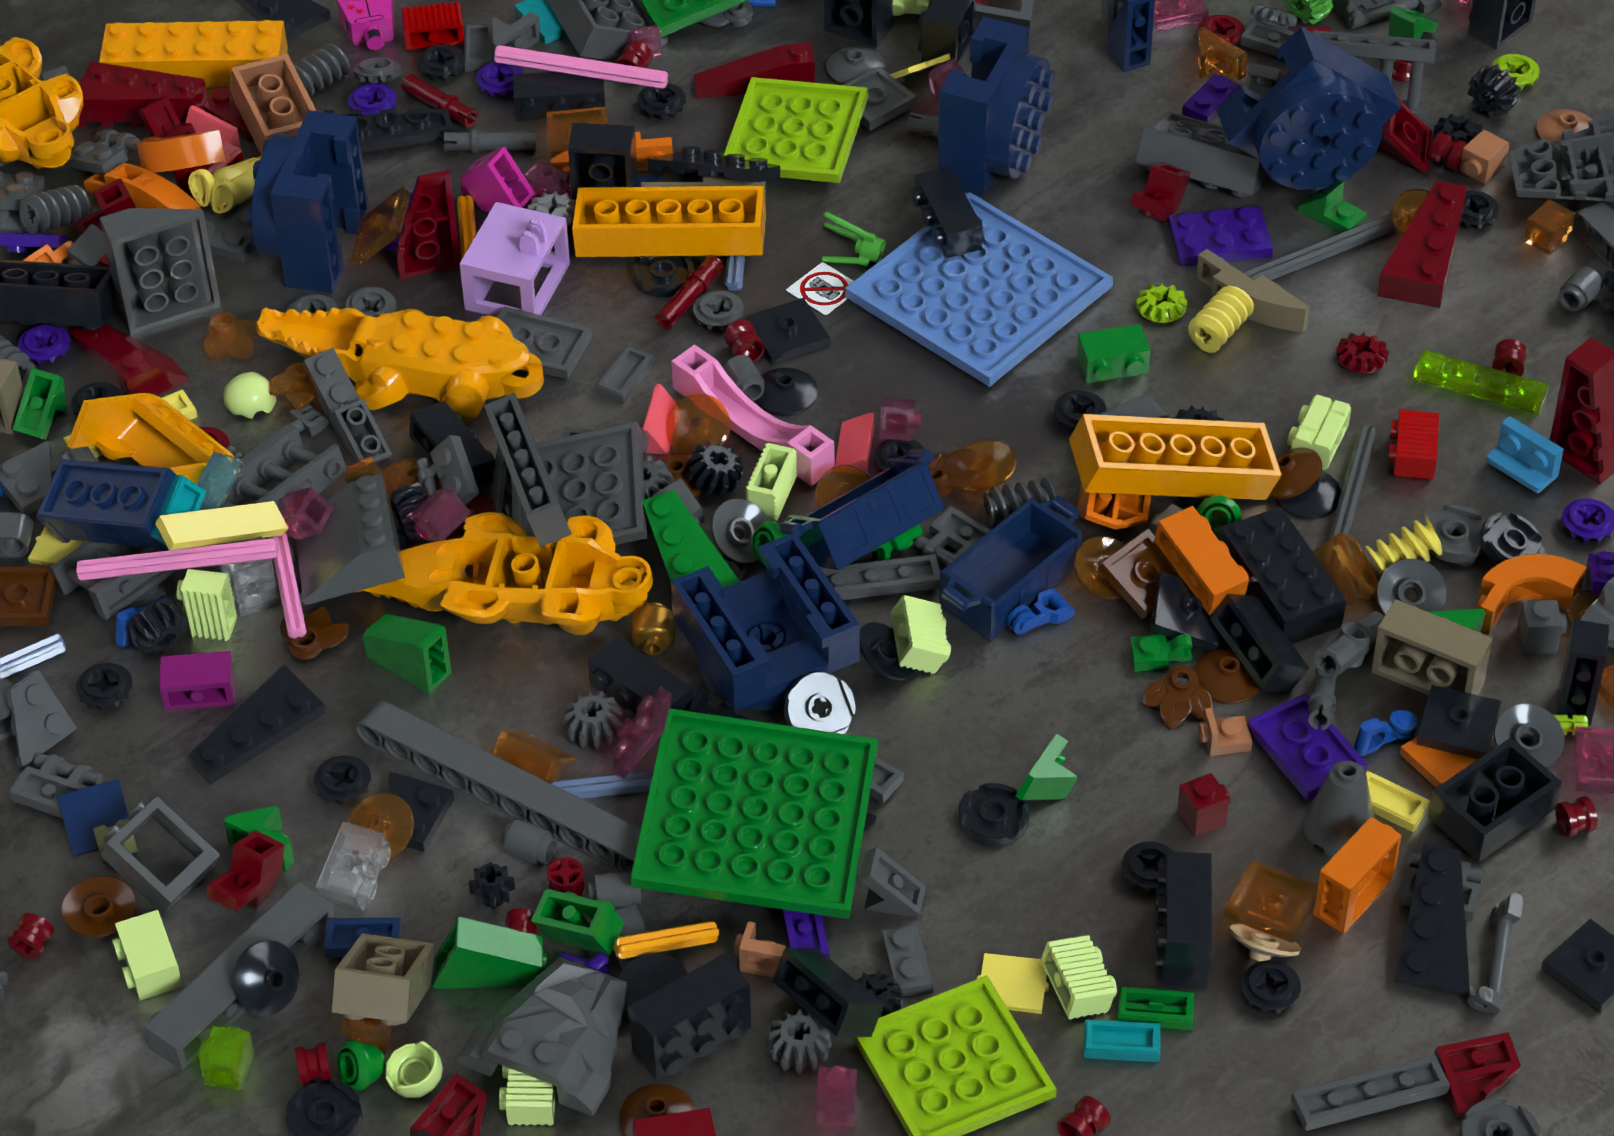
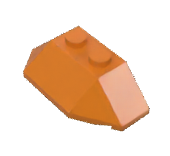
[1077,483,1151,530]

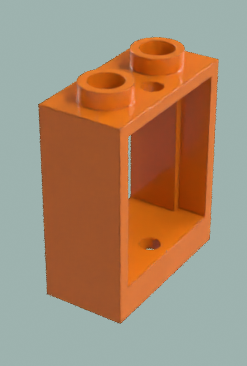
[1313,817,1402,934]

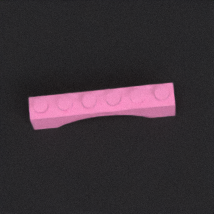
[671,344,835,486]

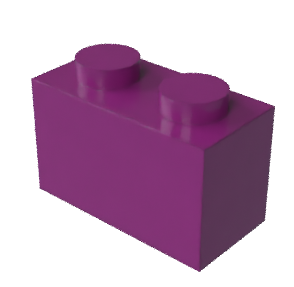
[160,651,235,711]

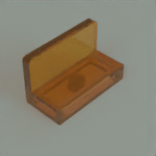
[1313,533,1378,607]
[492,730,577,784]

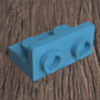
[1486,416,1564,493]

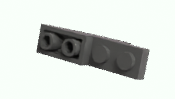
[303,348,392,469]

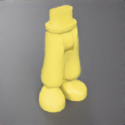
[188,155,262,214]

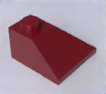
[1379,96,1432,174]

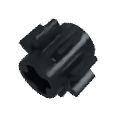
[468,862,515,909]

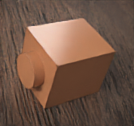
[1459,130,1510,184]

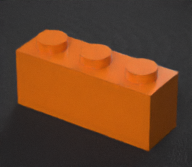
[1154,506,1249,615]

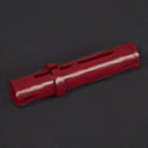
[401,74,478,127]
[655,255,724,330]

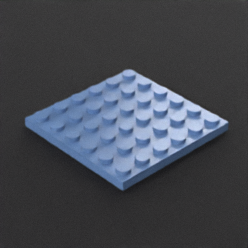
[845,192,1113,387]

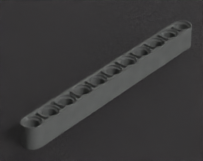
[356,701,675,896]

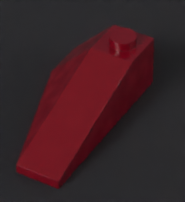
[694,43,815,98]
[396,170,461,279]
[69,323,189,396]

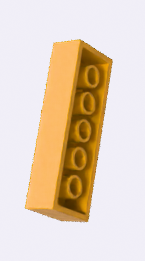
[99,20,288,88]
[572,186,766,257]
[1069,414,1282,500]

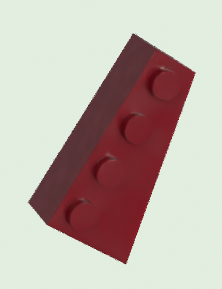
[77,61,208,127]

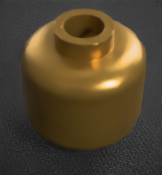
[631,602,676,656]

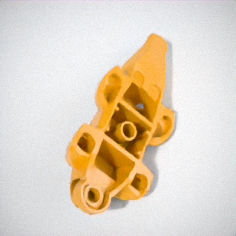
[0,37,83,169]
[256,307,544,425]
[353,512,653,635]

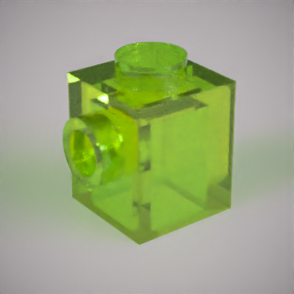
[199,1026,254,1090]

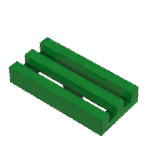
[1117,986,1195,1031]

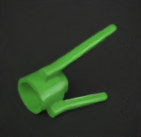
[821,212,886,267]

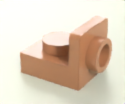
[1198,708,1252,756]
[734,921,786,978]

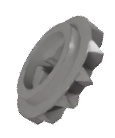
[528,191,576,226]

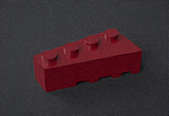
[1378,180,1467,308]
[1549,337,1614,484]

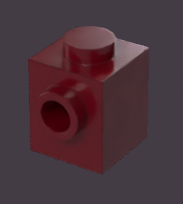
[1177,773,1231,837]

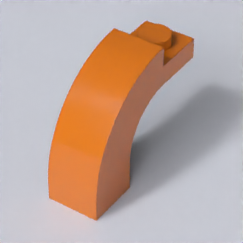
[136,129,226,173]
[1475,554,1587,634]

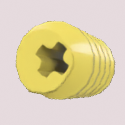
[1188,286,1254,353]
[1365,515,1442,576]

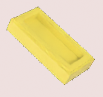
[1366,770,1431,832]

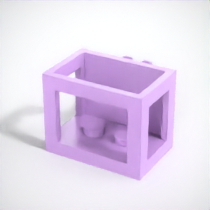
[460,202,570,317]

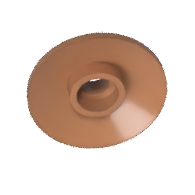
[1536,109,1592,143]

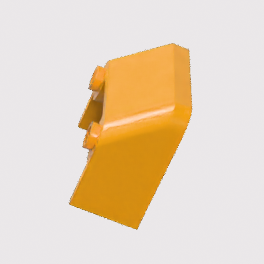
[67,393,235,487]

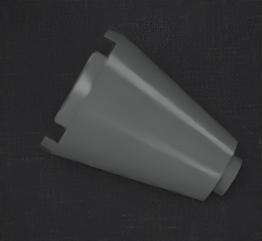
[1304,761,1375,856]

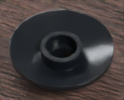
[755,367,818,416]
[1276,471,1341,519]
[860,622,916,681]
[233,940,299,1016]

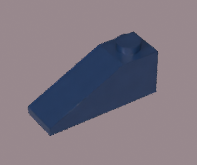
[1108,0,1155,72]

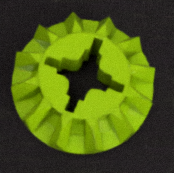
[1492,54,1540,90]
[1136,282,1188,323]

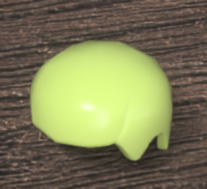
[223,372,277,419]
[385,1041,443,1098]

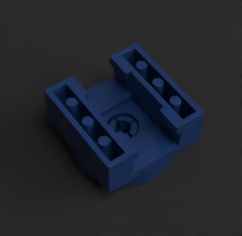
[938,16,1055,197]
[1217,27,1401,190]
[247,110,369,294]
[671,532,860,711]

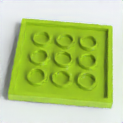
[724,77,869,183]
[852,975,1057,1136]

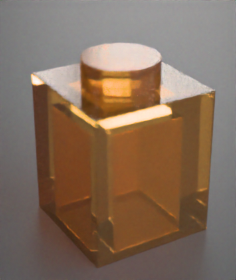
[1524,199,1575,255]

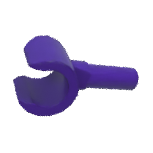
[559,952,611,974]

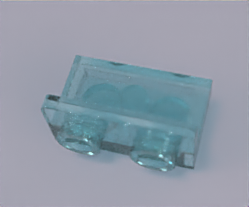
[196,452,243,510]

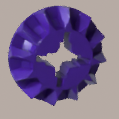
[476,62,524,97]
[348,83,397,114]
[18,324,70,366]
[1561,498,1614,543]

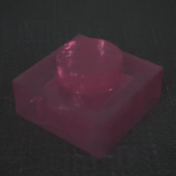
[629,25,662,57]

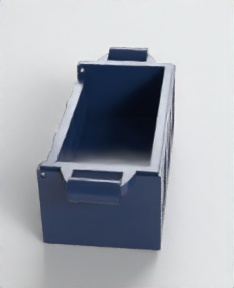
[779,448,944,570]
[36,459,200,551]
[939,496,1082,641]

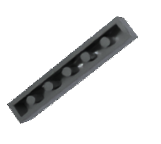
[484,393,572,547]
[144,881,335,1071]

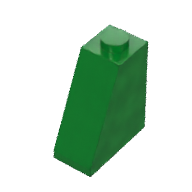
[363,614,452,694]
[432,916,547,989]

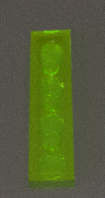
[1413,349,1549,415]

